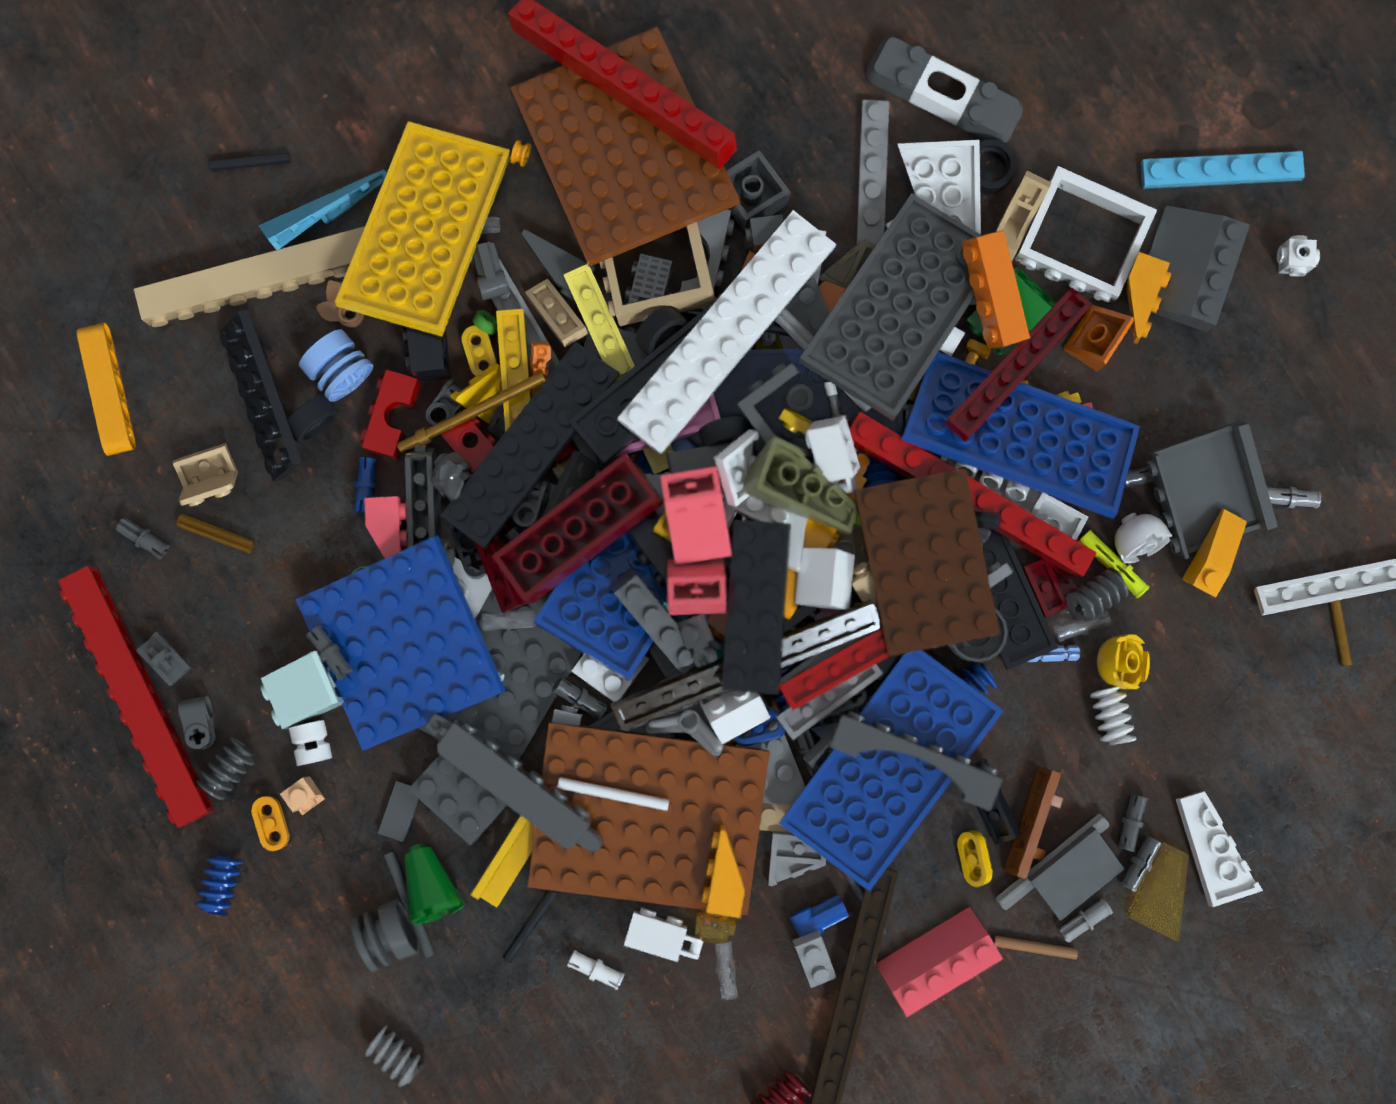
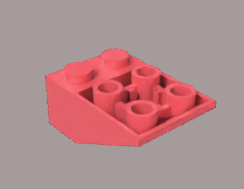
[660,466,732,565]
[364,496,407,559]

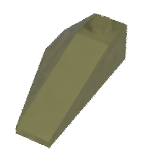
[741,436,858,534]

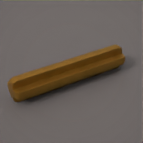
[176,514,255,554]

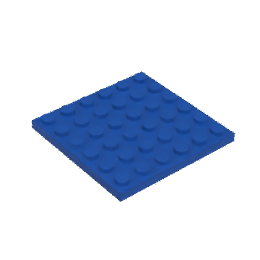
[296,536,506,751]

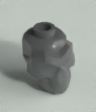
[430,452,472,502]

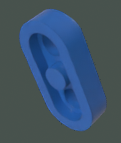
[733,710,786,746]

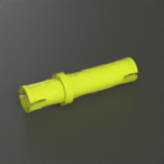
[1078,529,1150,599]

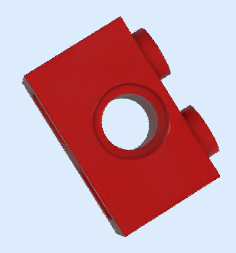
[440,410,497,473]

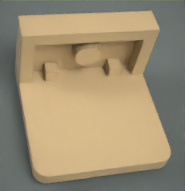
[173,443,238,506]

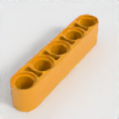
[77,322,136,456]

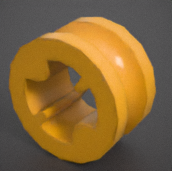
[510,140,531,167]

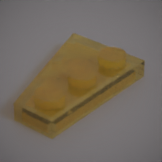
[1126,842,1189,942]

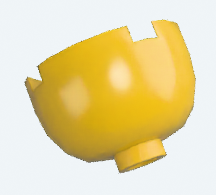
[1097,634,1150,689]

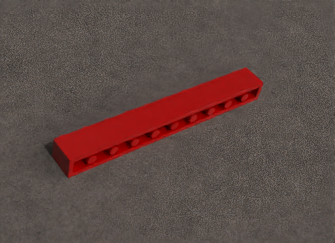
[508,0,737,169]
[848,412,1097,577]
[58,566,215,828]

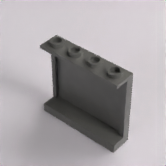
[1146,421,1278,559]

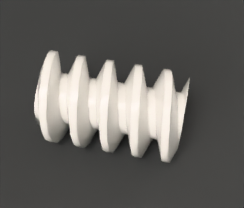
[1090,687,1136,745]

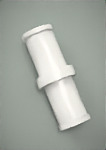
[567,950,624,990]

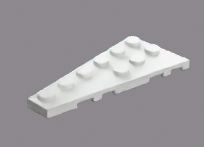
[898,140,981,305]

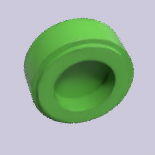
[472,310,497,335]

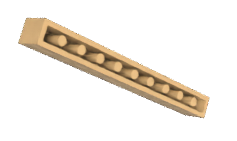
[134,226,365,327]

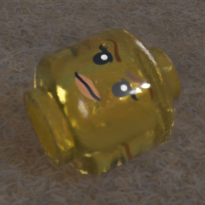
[695,907,736,945]

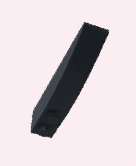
[595,455,675,593]

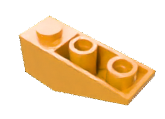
[1126,252,1172,344]
[702,824,745,918]

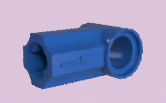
[789,894,849,938]

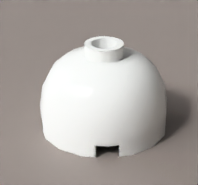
[1115,513,1172,564]

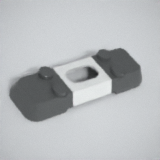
[866,37,1023,143]

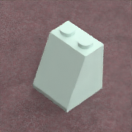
[260,651,344,729]

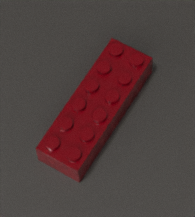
[492,453,665,603]

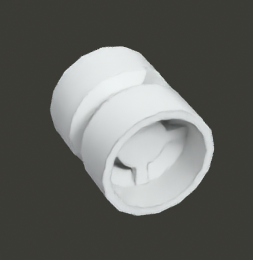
[288,720,333,766]

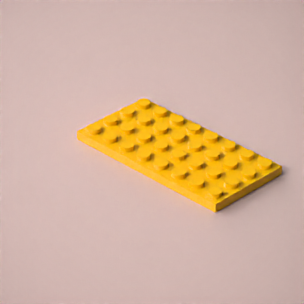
[335,121,511,337]

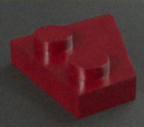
[1022,559,1078,618]

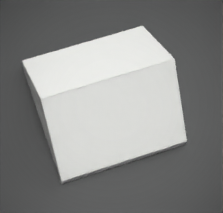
[794,548,855,611]

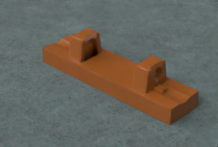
[1003,766,1063,879]

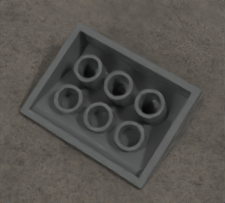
[1148,206,1250,332]

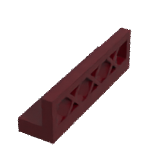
[474,518,542,614]

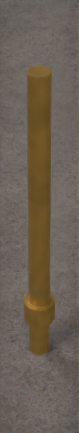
[397,372,547,453]

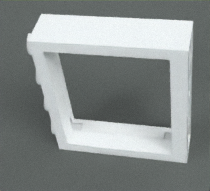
[1015,166,1157,303]

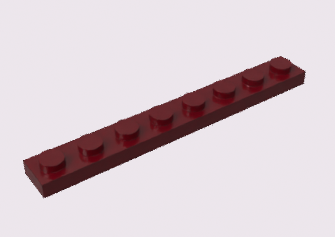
[944,287,1092,442]

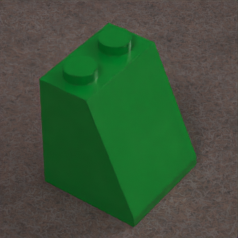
[967,267,1057,356]

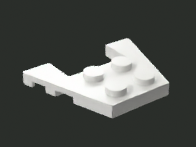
[723,496,807,572]

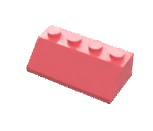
[876,907,1003,1017]

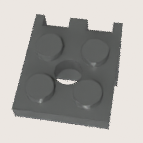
[738,362,798,444]

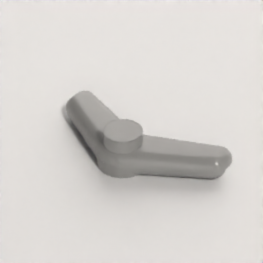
[646,710,723,756]

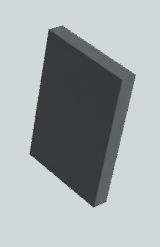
[1028,826,1124,921]

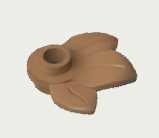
[316,280,364,328]

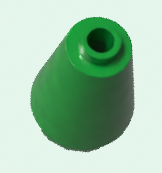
[405,843,464,925]

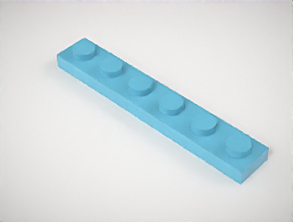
[1140,151,1305,189]

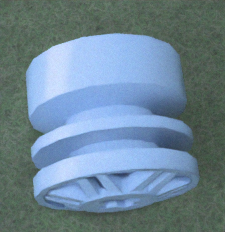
[299,329,373,402]

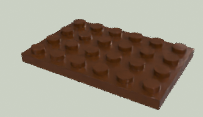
[854,468,1000,657]

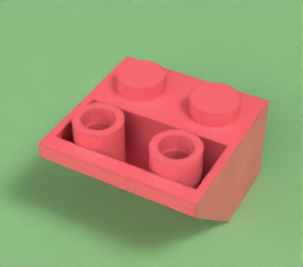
[668,558,726,615]

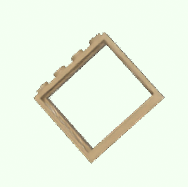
[600,222,715,326]

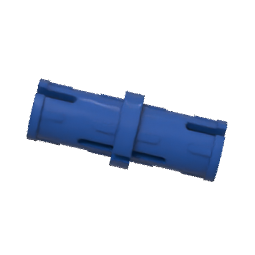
[354,457,377,513]

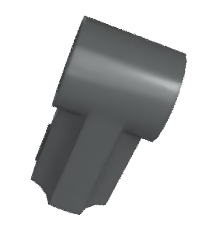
[473,242,510,300]

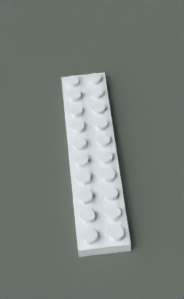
[617,210,836,455]

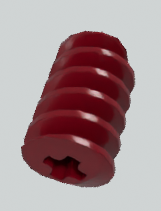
[750,1070,812,1104]

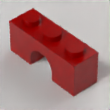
[360,370,421,460]

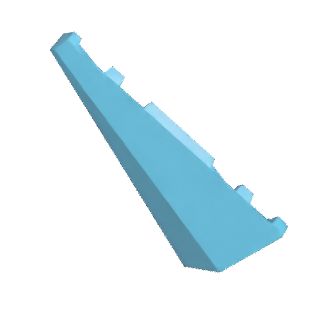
[259,169,387,251]

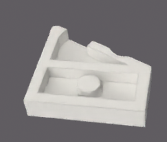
[715,429,759,507]

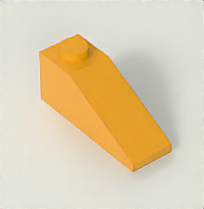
[1182,508,1247,597]

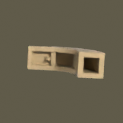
[995,171,1052,261]

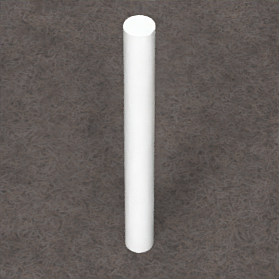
[557,777,669,811]

